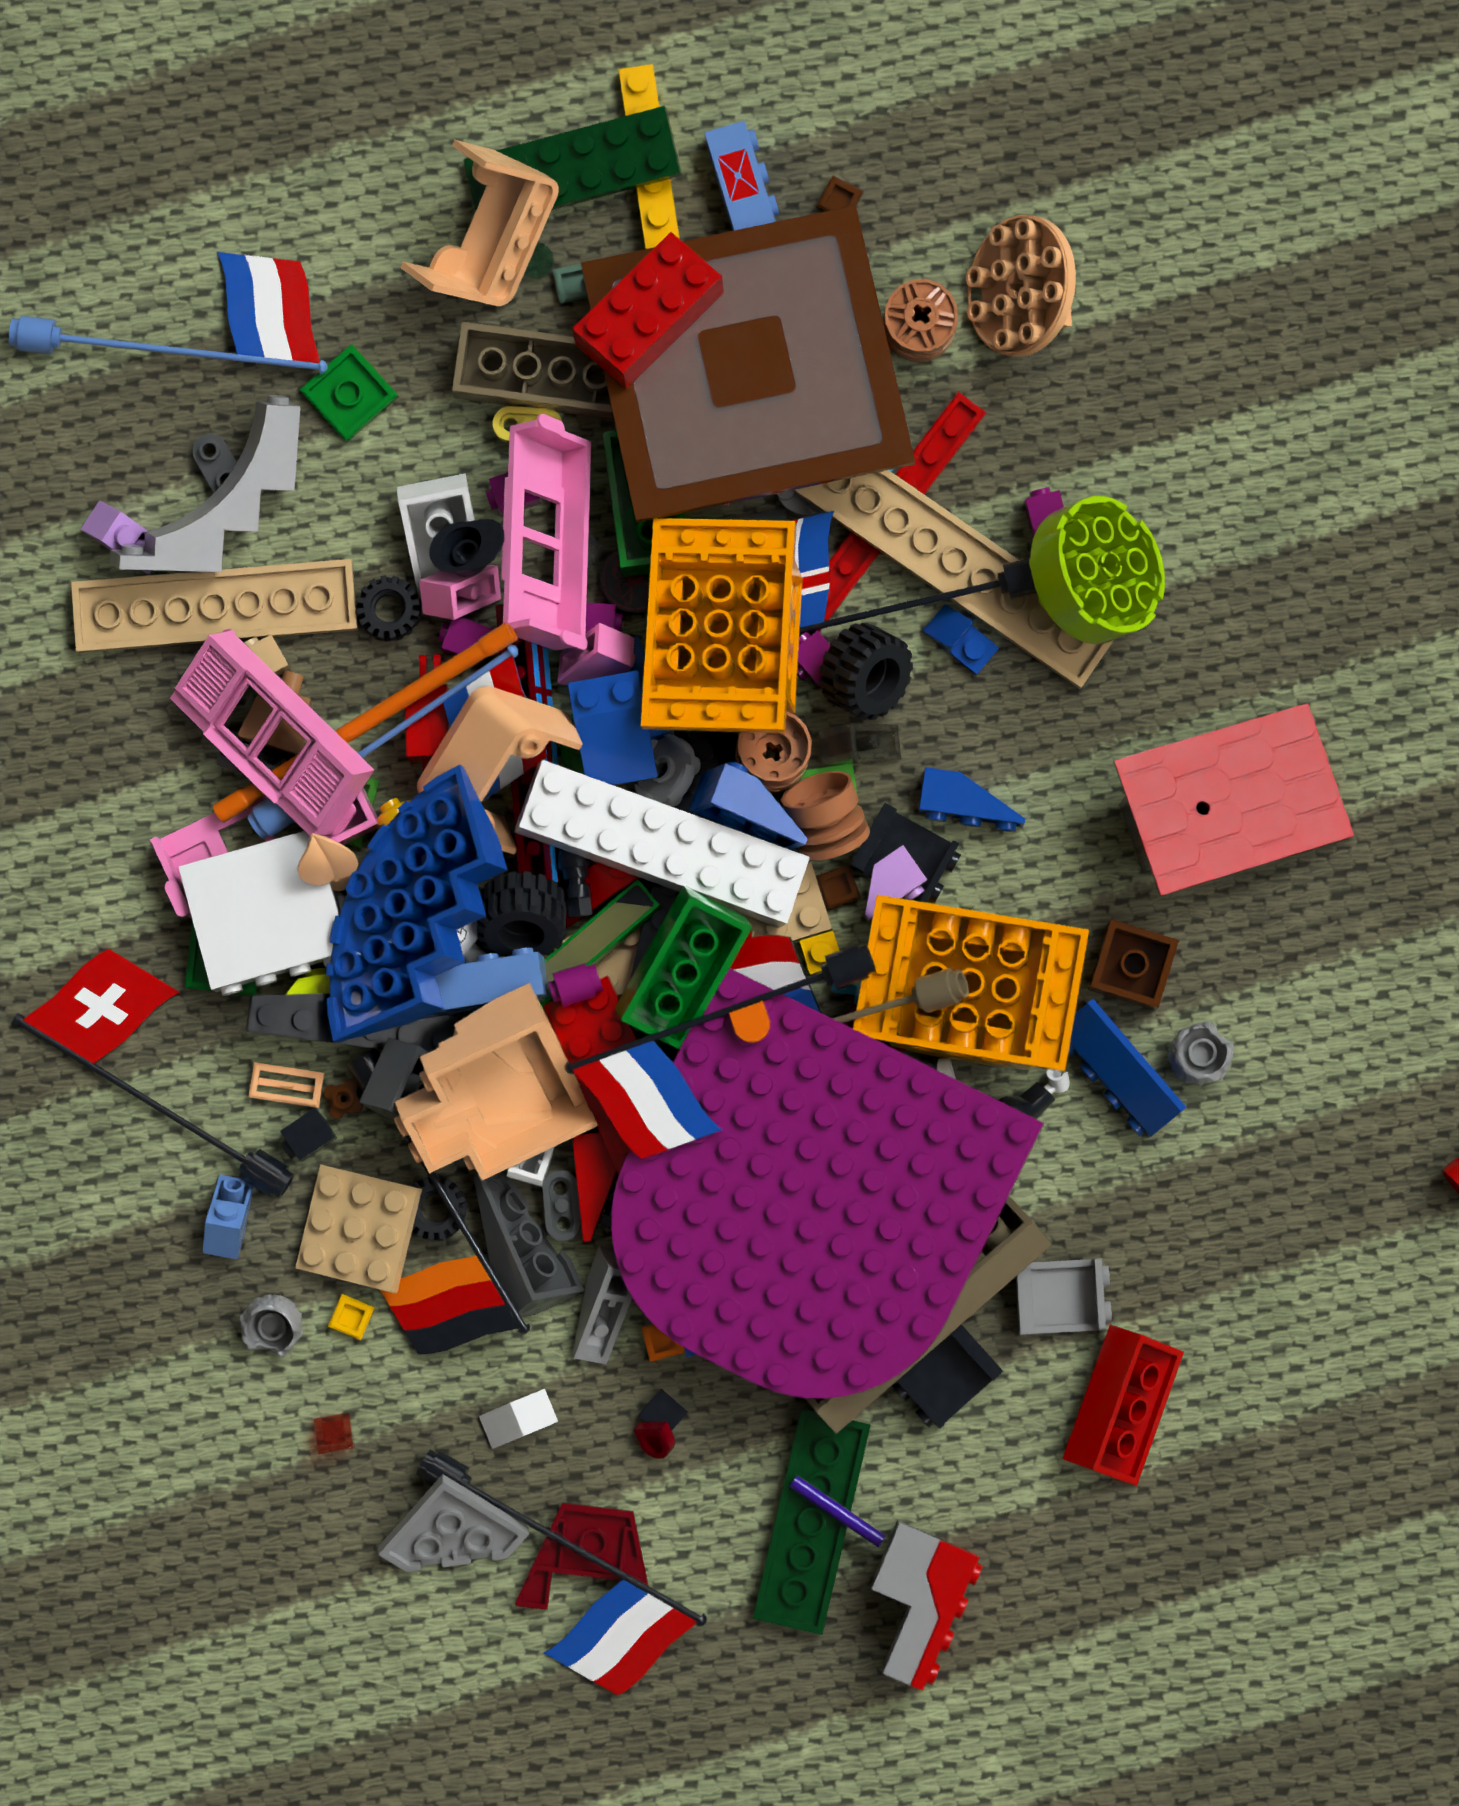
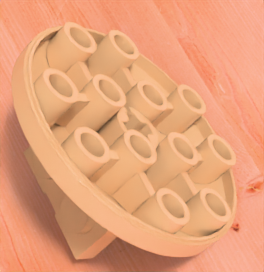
[966,215,1076,357]

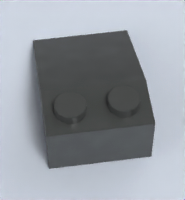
[360,1037,429,1123]

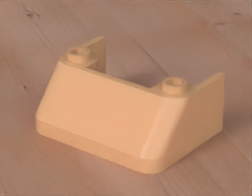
[400,140,559,306]
[417,686,583,854]

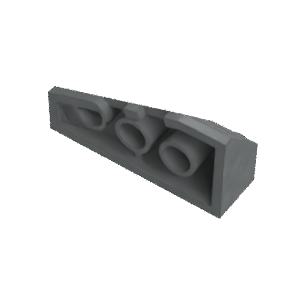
[474,1171,585,1317]

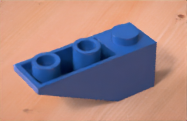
[918,767,1025,832]

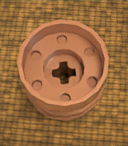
[883,279,958,362]
[735,711,812,794]
[781,771,870,861]

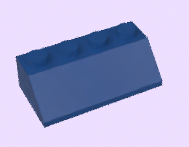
[1068,999,1186,1138]

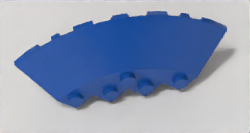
[326,765,507,1043]

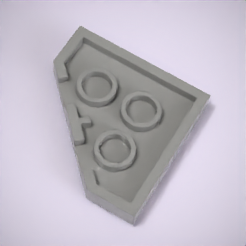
[378,1474,529,1572]

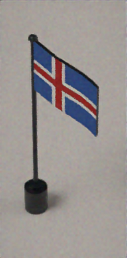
[792,511,1037,634]

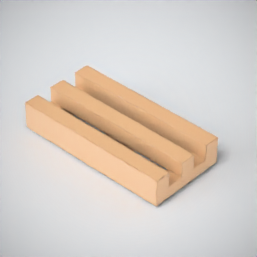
[249,1062,325,1108]

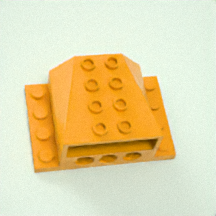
[641,518,803,733]
[853,895,1089,1072]

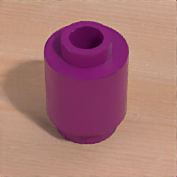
[548,963,603,1007]

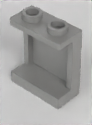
[1015,1258,1112,1335]

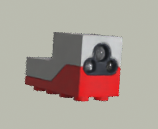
[870,1520,983,1691]

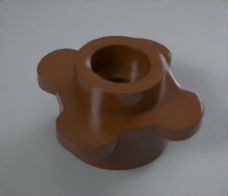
[324,1079,364,1119]

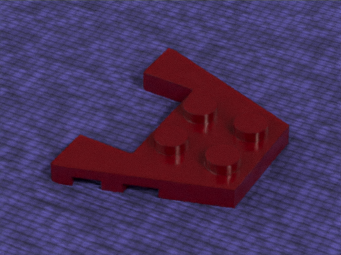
[516,1502,649,1610]

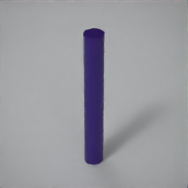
[789,1475,886,1547]

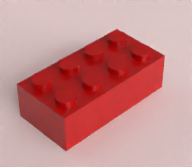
[572,232,724,389]

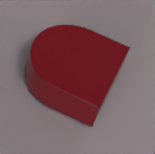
[633,1421,675,1459]

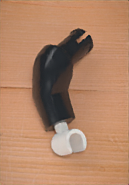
[998,1069,1070,1119]

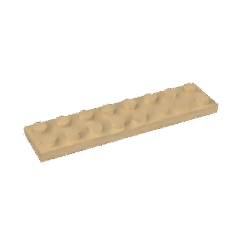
[71,559,358,653]

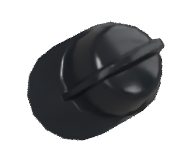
[429,519,504,577]

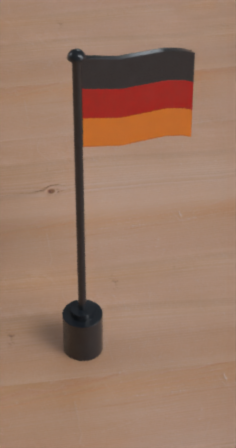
[347,1049,530,1354]

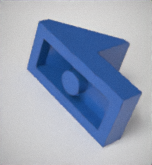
[923,604,999,676]

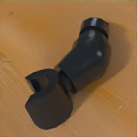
[557,848,593,917]

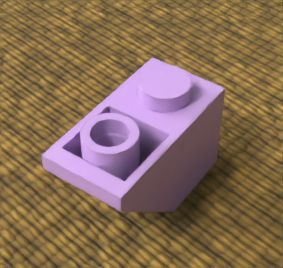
[80,500,152,575]
[864,845,927,923]

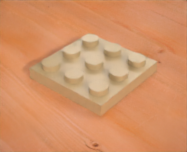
[295,1164,422,1293]

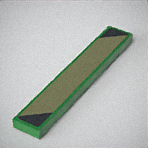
[539,879,662,1010]

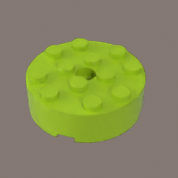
[1029,496,1165,644]

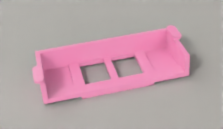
[501,414,591,651]
[170,629,374,836]
[150,787,379,918]

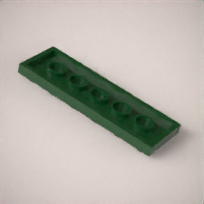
[463,106,682,212]
[753,1408,871,1635]

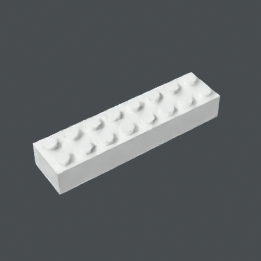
[514,760,810,928]

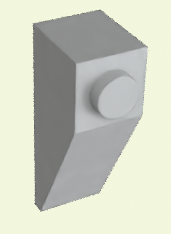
[572,1246,632,1365]

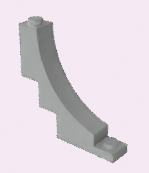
[109,395,300,572]

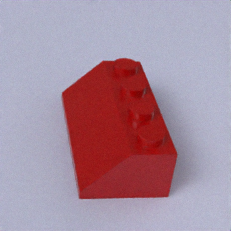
[1062,1324,1184,1486]

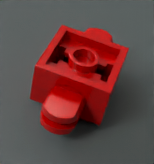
[404,654,450,771]

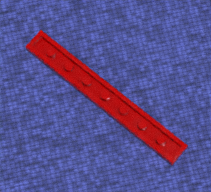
[812,392,986,633]

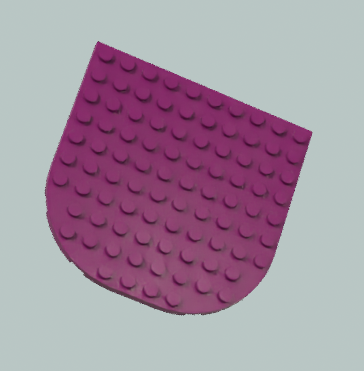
[611,968,1044,1398]

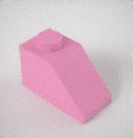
[419,565,501,620]
[558,623,635,685]

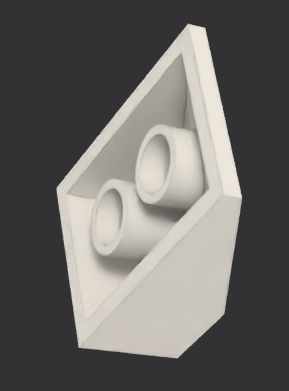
[397,473,475,598]

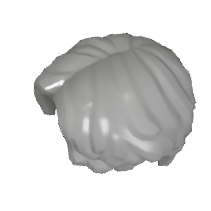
[1168,1021,1234,1086]
[240,1294,303,1358]

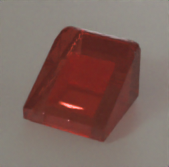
[314,1413,355,1454]

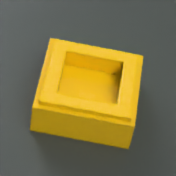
[328,1294,375,1340]

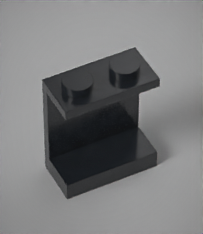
[850,803,961,904]
[891,1324,1004,1429]

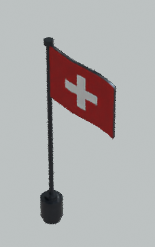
[11,949,295,1198]

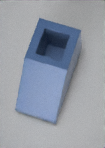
[203,1175,254,1260]

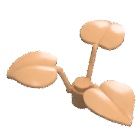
[298,833,358,891]

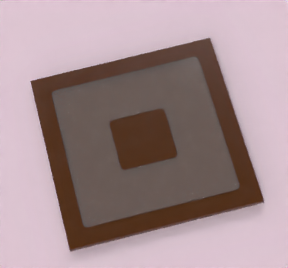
[581,205,916,523]

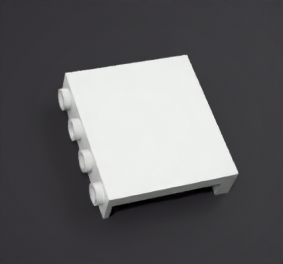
[178,831,340,996]

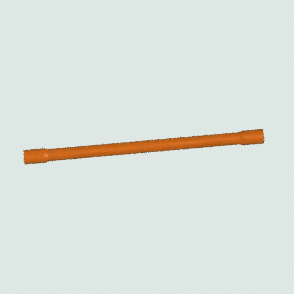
[213,622,518,823]

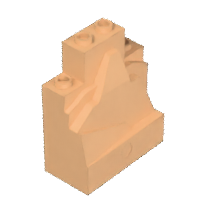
[394,983,598,1181]

